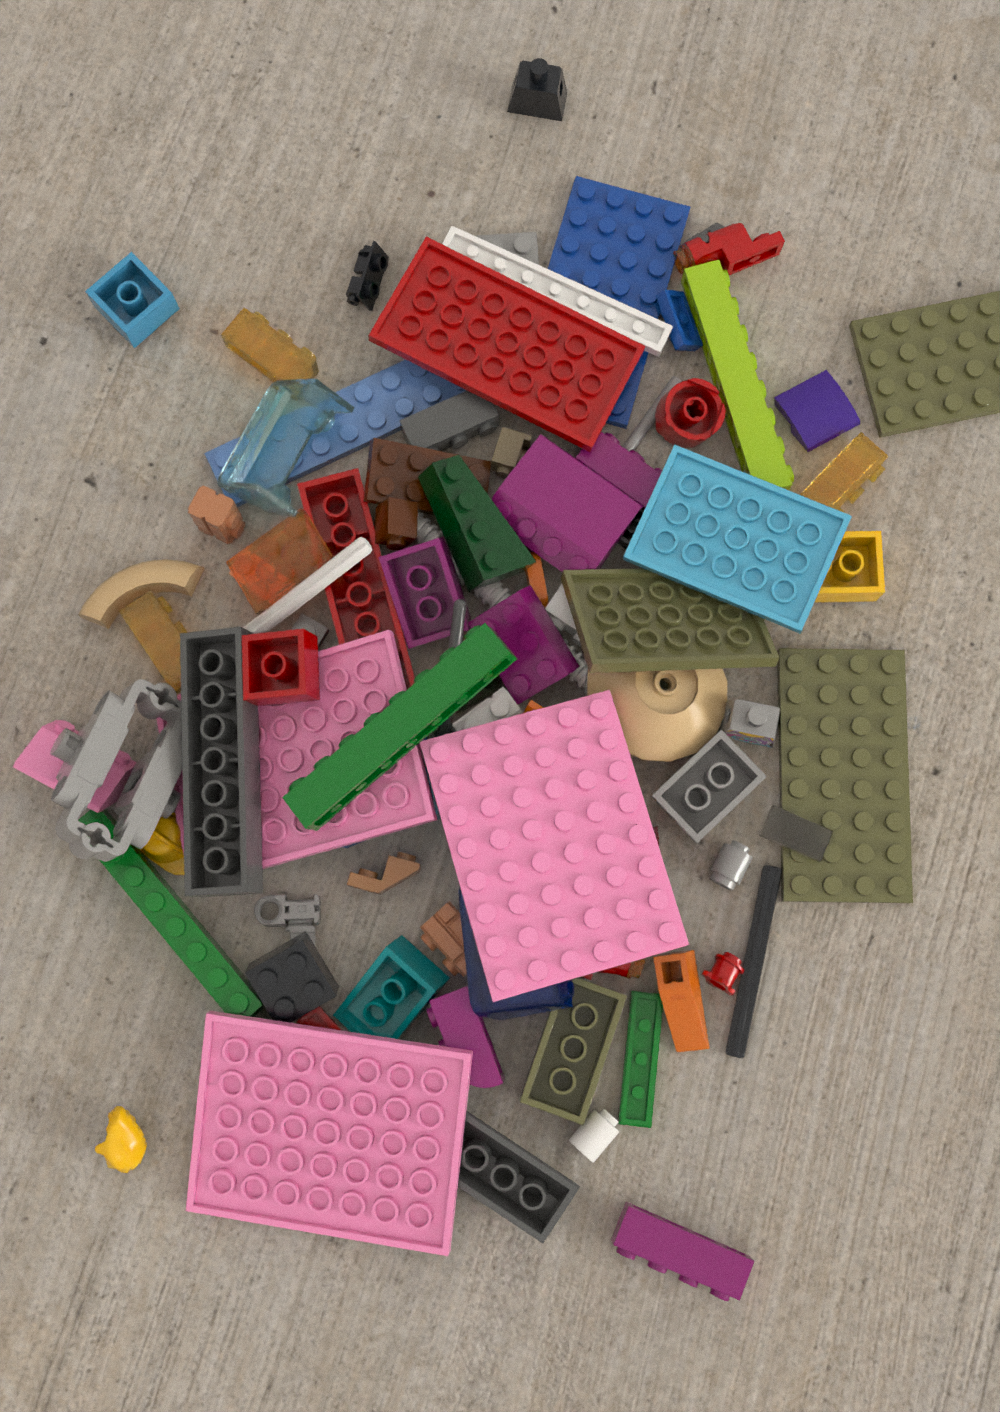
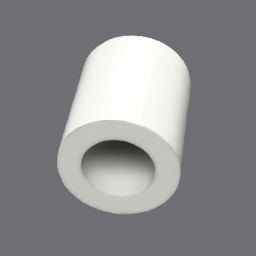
[569,1109,620,1163]

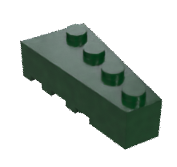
[418,455,536,592]

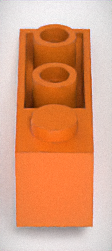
[653,950,710,1052]

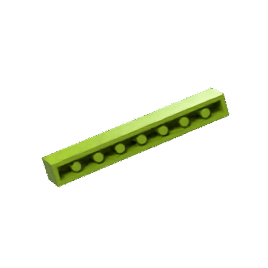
[681,260,794,490]

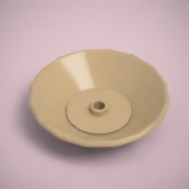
[587,669,728,762]

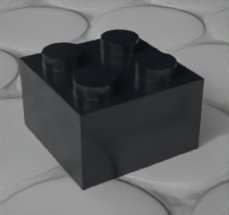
[245,931,339,1023]

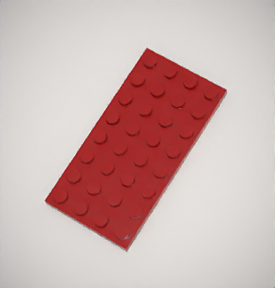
[368,236,646,452]

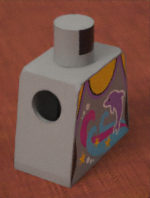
[717,699,780,748]

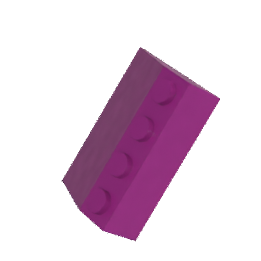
[491,434,643,572]

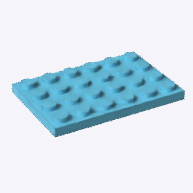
[623,444,852,634]

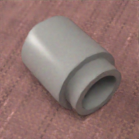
[710,840,753,891]

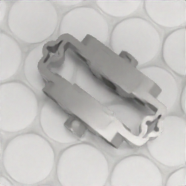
[50,679,182,862]

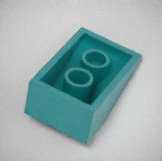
[333,935,450,1039]

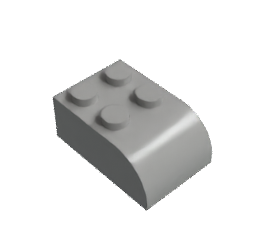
[651,730,767,844]

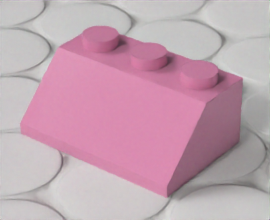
[13,720,136,813]

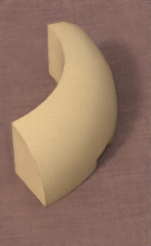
[78,559,204,629]

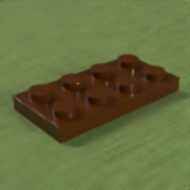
[363,438,491,515]

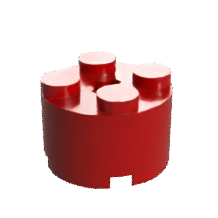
[655,378,726,448]

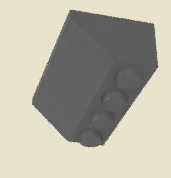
[458,1111,580,1243]

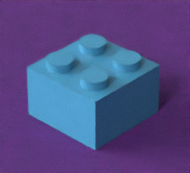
[85,252,179,348]

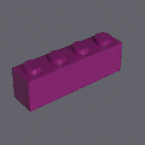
[575,432,663,510]
[611,1202,755,1301]

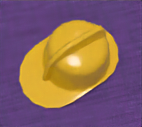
[140,812,184,875]

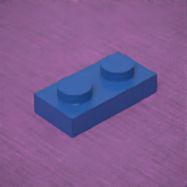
[656,289,703,352]

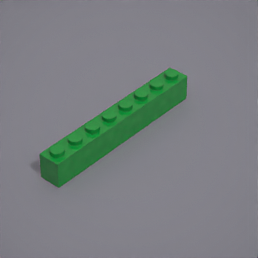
[282,623,517,831]
[78,809,265,1017]

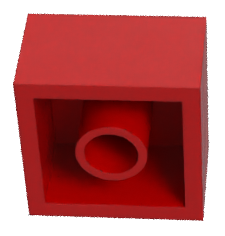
[241,628,320,706]

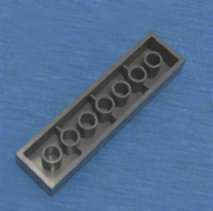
[180,627,263,898]

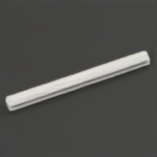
[243,537,372,634]

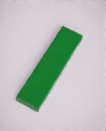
[618,991,663,1128]

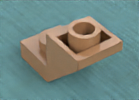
[347,852,422,895]

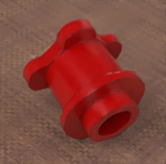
[701,952,744,996]

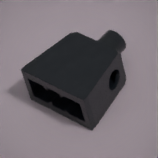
[507,58,567,121]

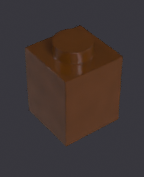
[375,497,418,550]

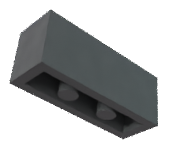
[399,391,499,451]

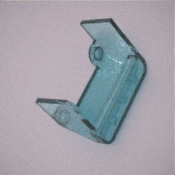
[217,379,355,517]

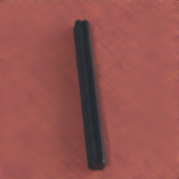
[725,865,782,1058]

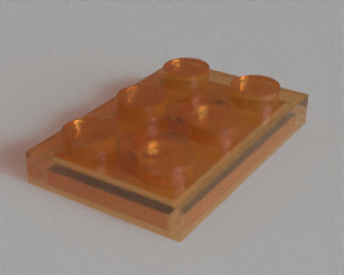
[226,508,333,615]

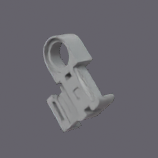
[254,894,321,949]

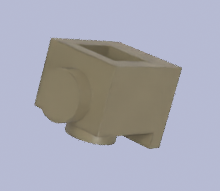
[491,427,532,479]

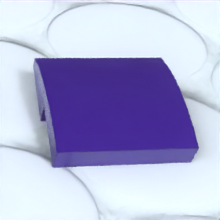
[774,370,860,452]

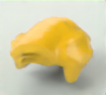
[95,1105,147,1173]

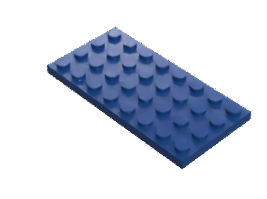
[548,176,690,429]

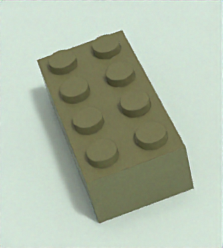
[519,978,627,1125]

